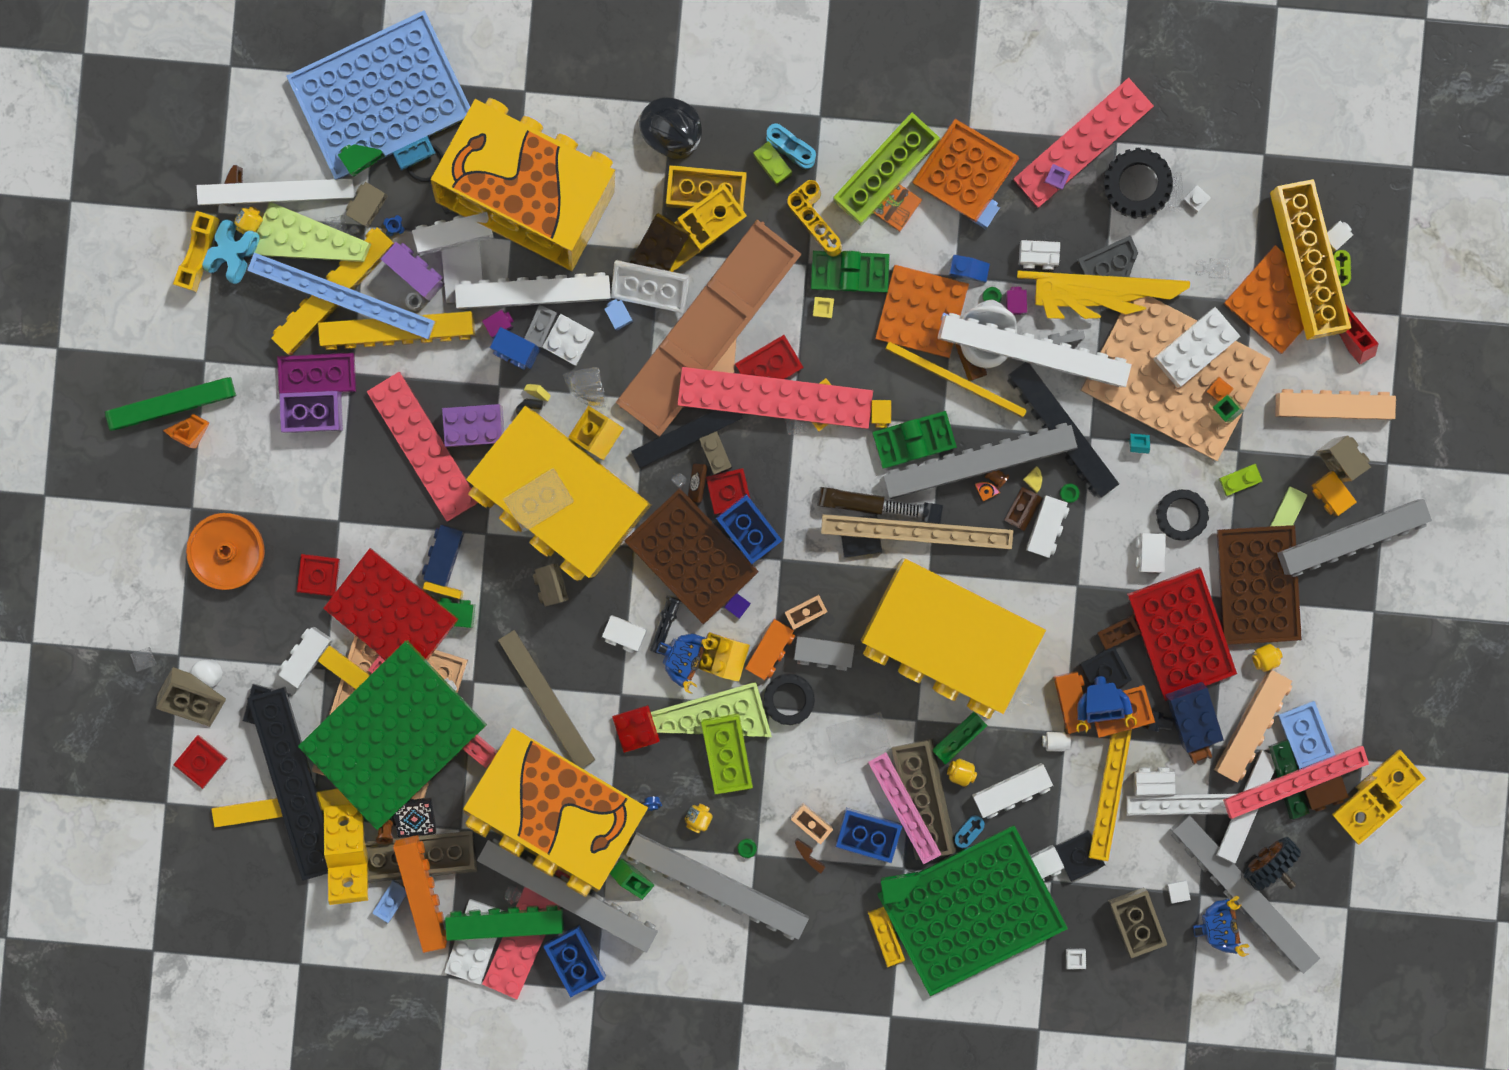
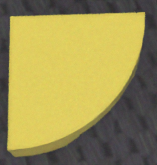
[524,384,551,401]
[1023,466,1042,493]

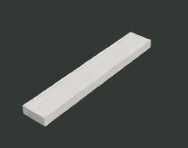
[1216,750,1275,864]
[1126,794,1236,816]

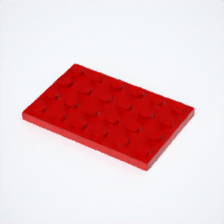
[323,548,459,660]
[1127,567,1237,701]

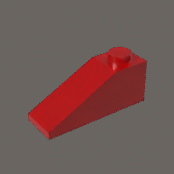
[1339,304,1379,365]

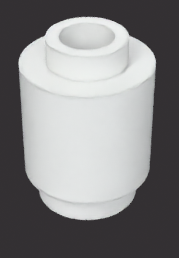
[1042,732,1071,751]

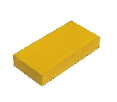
[423,581,464,599]

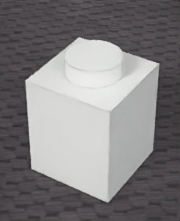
[1327,221,1353,253]

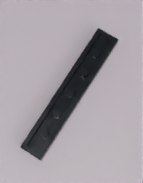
[631,410,743,468]

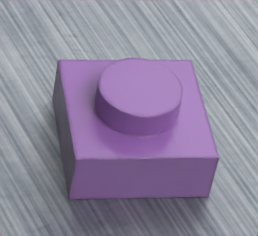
[1044,164,1070,190]

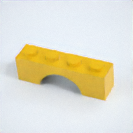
[173,211,220,292]

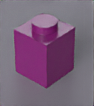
[1005,286,1027,315]
[482,309,514,339]

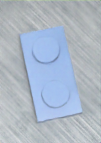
[372,880,407,923]

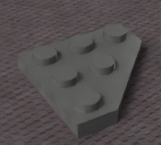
[1077,235,1138,312]

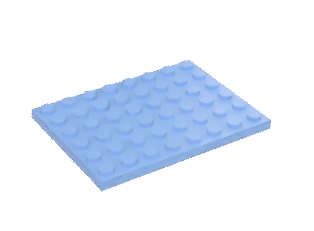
[286,10,470,180]

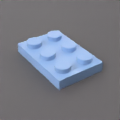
[1277,701,1335,769]

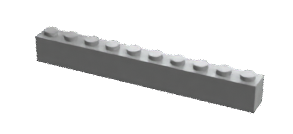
[884,423,1078,499]
[1170,815,1320,974]
[626,832,809,940]
[477,838,658,953]

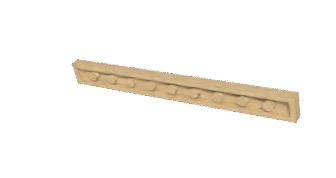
[821,514,1013,549]

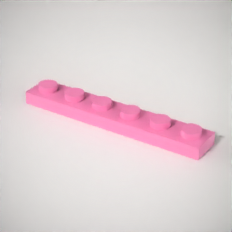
[868,752,941,864]

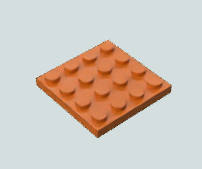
[912,119,1019,222]
[1223,245,1304,354]
[875,265,969,358]

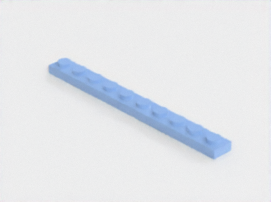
[247,253,435,340]

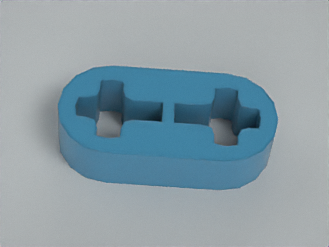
[954,815,985,848]

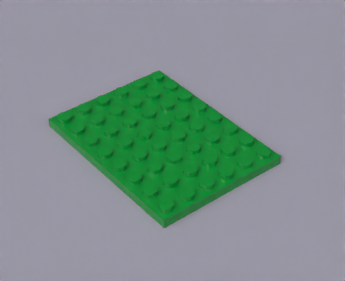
[298,640,487,830]
[877,825,1068,996]

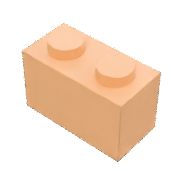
[785,594,828,630]
[791,803,833,845]

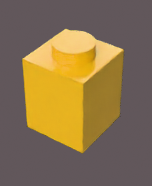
[871,400,891,428]

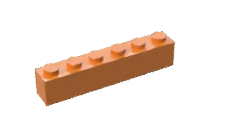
[393,835,447,953]

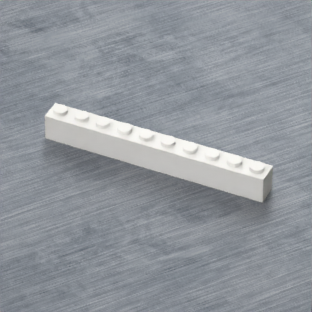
[937,313,1132,388]

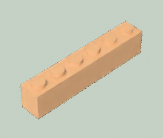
[1275,389,1396,420]
[1214,670,1292,783]

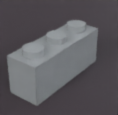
[794,636,855,671]

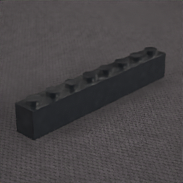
[1007,362,1119,498]

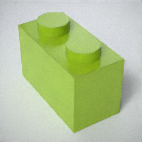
[753,141,792,186]

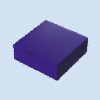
[724,593,751,619]

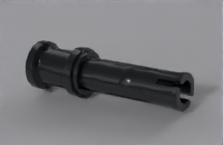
[650,595,682,654]

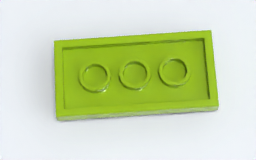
[701,714,753,794]

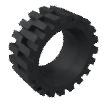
[1104,147,1173,219]

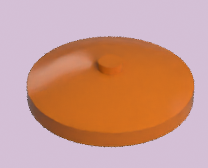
[186,513,265,590]

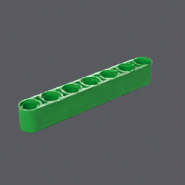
[104,377,236,431]

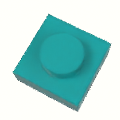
[1129,433,1150,454]

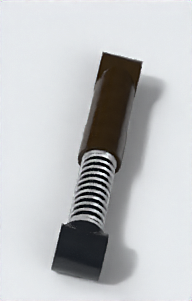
[817,487,943,524]

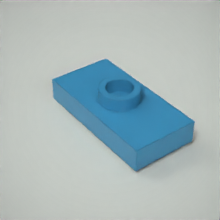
[393,136,436,170]

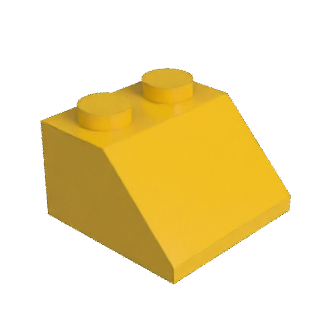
[568,405,624,460]

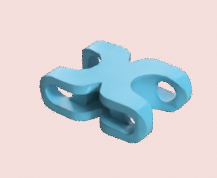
[766,123,816,169]
[202,220,260,284]

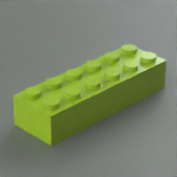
[833,112,940,226]

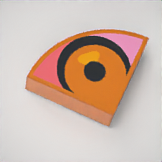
[974,482,1000,501]

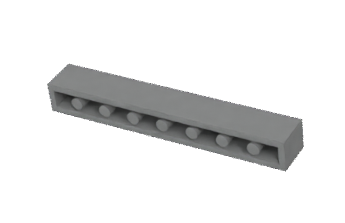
[1277,499,1432,577]

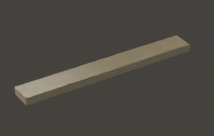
[498,630,596,768]

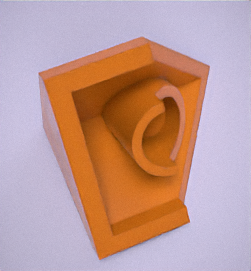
[163,414,209,449]

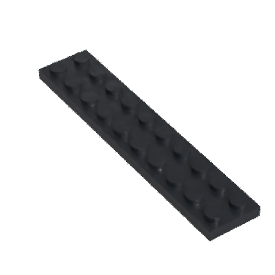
[247,687,328,881]

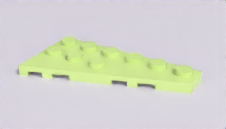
[252,202,371,262]
[651,682,772,737]

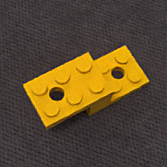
[670,184,747,272]
[1332,749,1426,845]
[324,804,368,905]

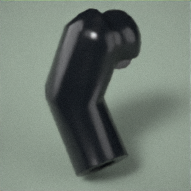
[516,398,543,415]

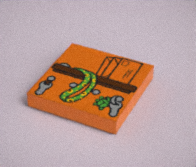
[873,185,922,232]

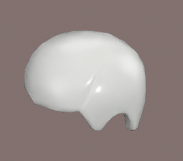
[191,659,223,687]

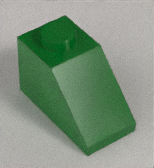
[338,144,386,177]
[609,859,655,900]
[881,872,920,906]

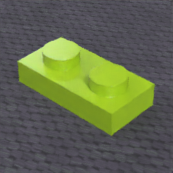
[1219,464,1263,496]

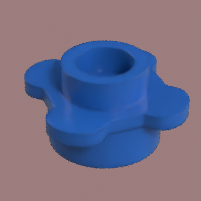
[383,215,405,237]
[643,797,662,811]

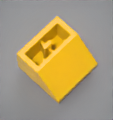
[698,632,750,682]

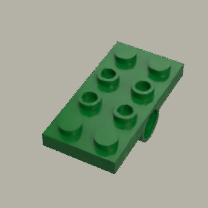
[811,250,890,293]
[872,411,957,469]

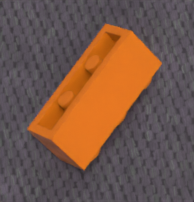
[745,618,795,680]
[1054,671,1093,734]

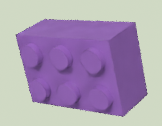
[381,242,444,301]
[279,391,343,433]
[442,404,504,447]

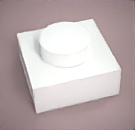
[1183,185,1211,213]

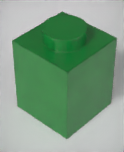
[1213,394,1244,423]

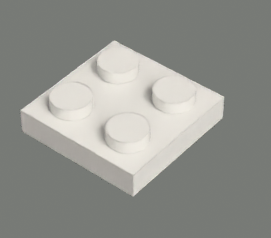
[542,314,594,366]

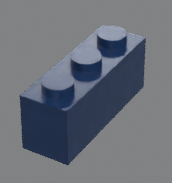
[422,525,465,587]

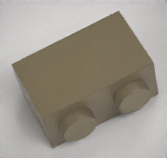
[346,181,388,228]
[699,432,732,475]

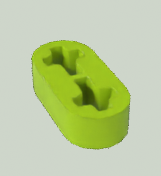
[1333,250,1351,287]

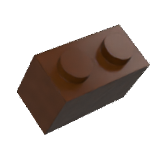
[1303,776,1349,811]

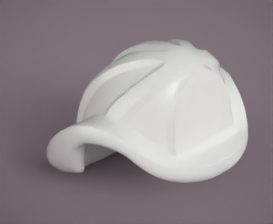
[960,300,1017,368]

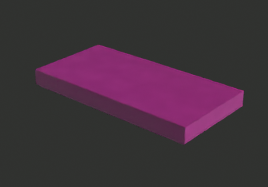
[277,353,356,394]

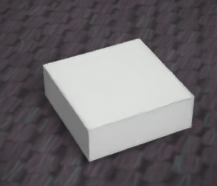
[1167,880,1191,903]
[1066,949,1086,969]

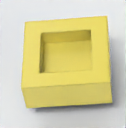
[813,297,834,319]

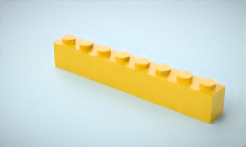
[271,227,394,355]
[318,311,475,350]

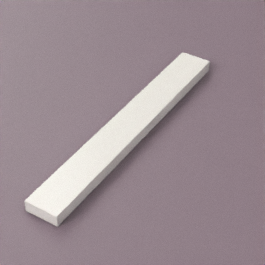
[197,178,354,205]

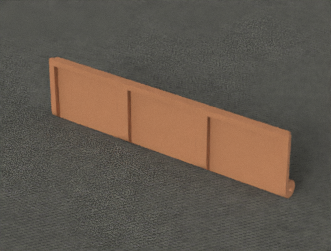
[616,220,801,437]

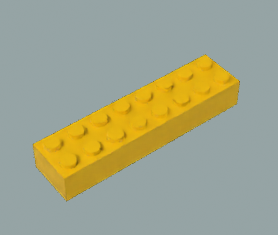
[1270,179,1351,340]

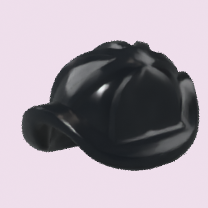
[639,97,702,159]

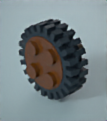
[1244,837,1301,891]

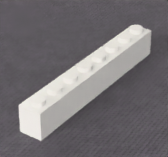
[455,272,611,310]

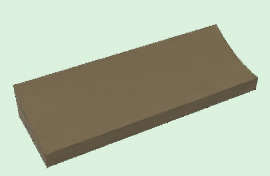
[892,738,956,860]
[365,831,477,883]

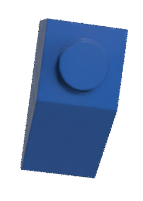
[949,255,990,283]

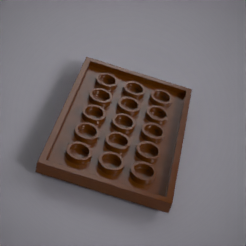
[624,488,759,625]
[1217,525,1302,645]

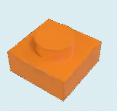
[1206,377,1234,402]

